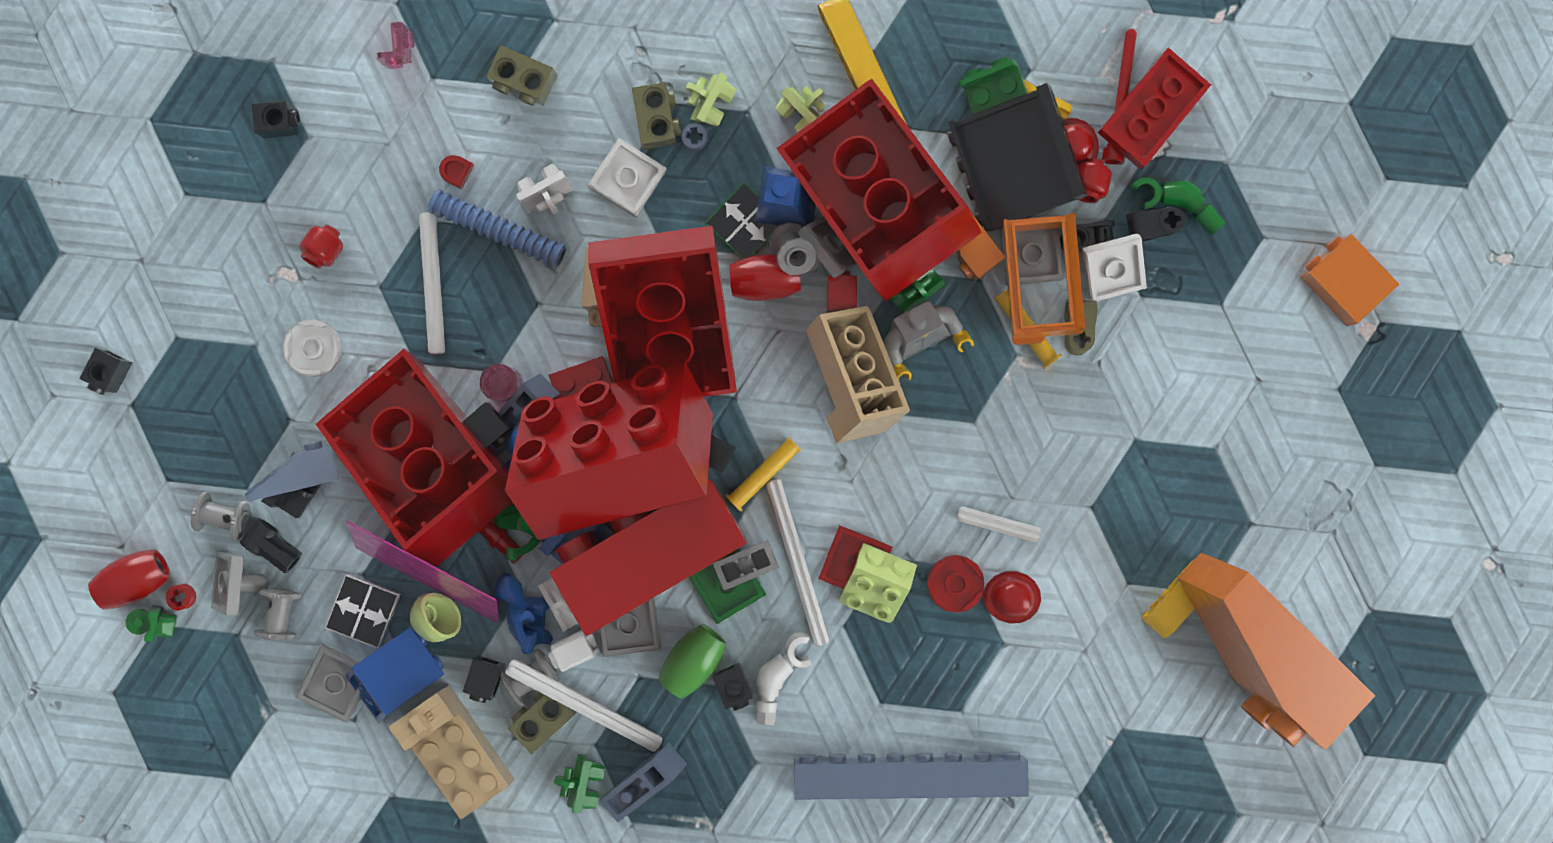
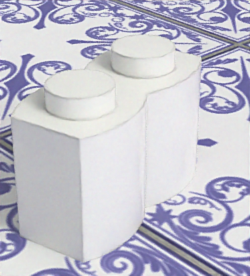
[549,630,600,672]

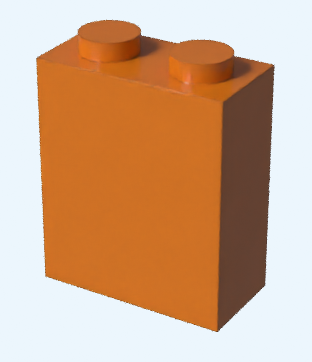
[1300,234,1399,326]

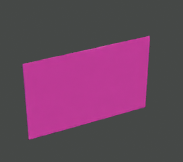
[346,520,498,623]

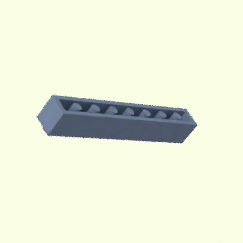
[794,751,1029,800]

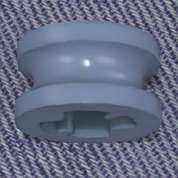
[681,123,708,151]

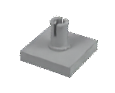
[798,216,857,278]
[211,551,265,615]

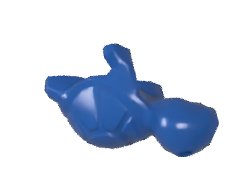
[494,573,553,654]

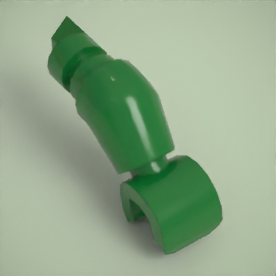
[1128,177,1226,235]

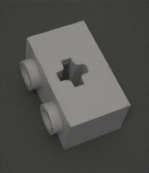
[713,540,779,590]

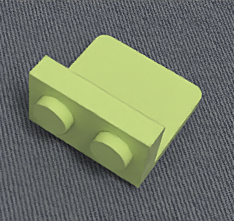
[839,543,917,623]

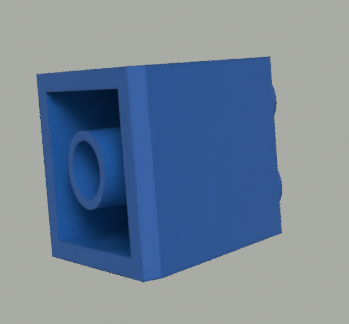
[345,627,444,723]

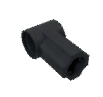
[240,518,303,573]

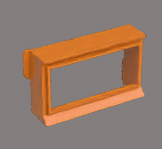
[1003,212,1085,345]

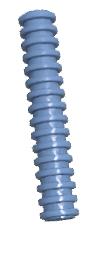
[428,189,566,268]

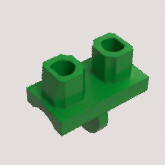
[891,268,946,314]
[125,605,177,642]
[554,754,605,814]

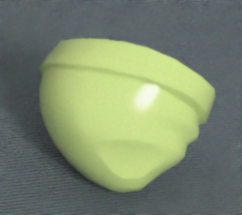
[410,593,461,642]

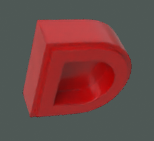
[439,155,474,190]

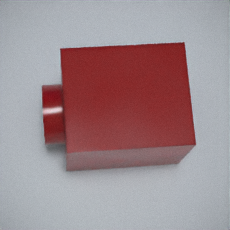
[827,271,857,313]

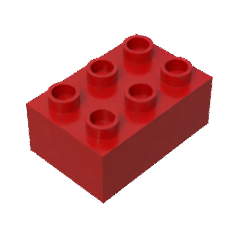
[505,362,713,540]
[549,479,747,636]

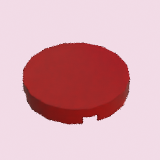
[927,555,985,613]

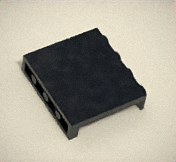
[947,83,1088,232]

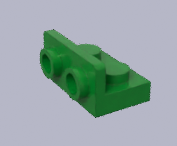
[959,57,1028,115]

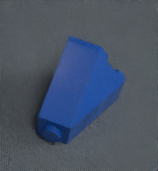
[755,166,816,227]

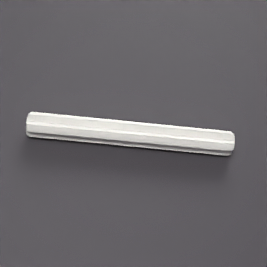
[419,212,445,354]

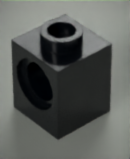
[252,100,300,139]
[79,348,133,395]
[463,402,512,449]
[463,655,506,703]
[712,662,753,711]

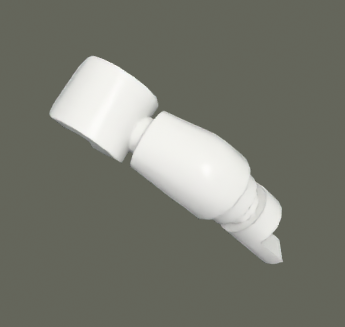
[755,632,812,726]

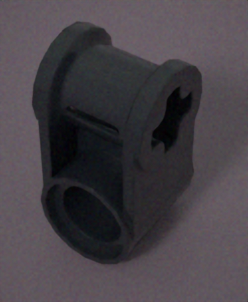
[1126,207,1185,242]
[1060,220,1115,254]

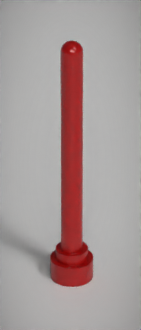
[1101,29,1137,165]

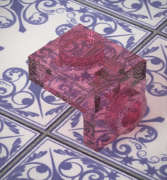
[376,22,414,69]

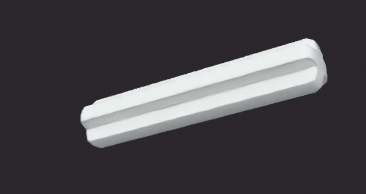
[957,506,1041,543]

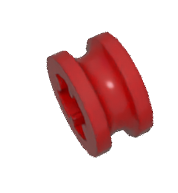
[165,584,197,611]

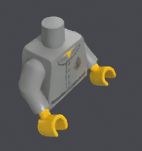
[883,301,974,383]

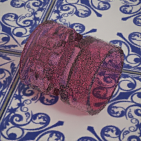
[480,364,524,403]

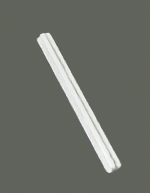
[766,479,829,646]
[505,659,662,752]

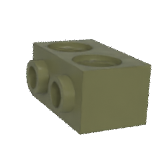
[486,45,557,106]
[632,82,681,150]
[508,692,577,754]

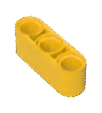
[1142,560,1195,639]

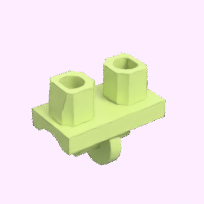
[685,72,737,127]
[775,86,826,132]

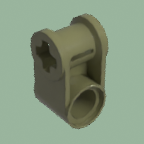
[1064,299,1098,356]

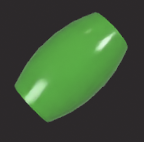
[658,624,726,699]

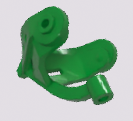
[494,505,540,561]

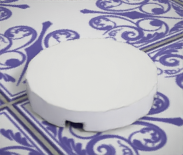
[283,319,343,377]

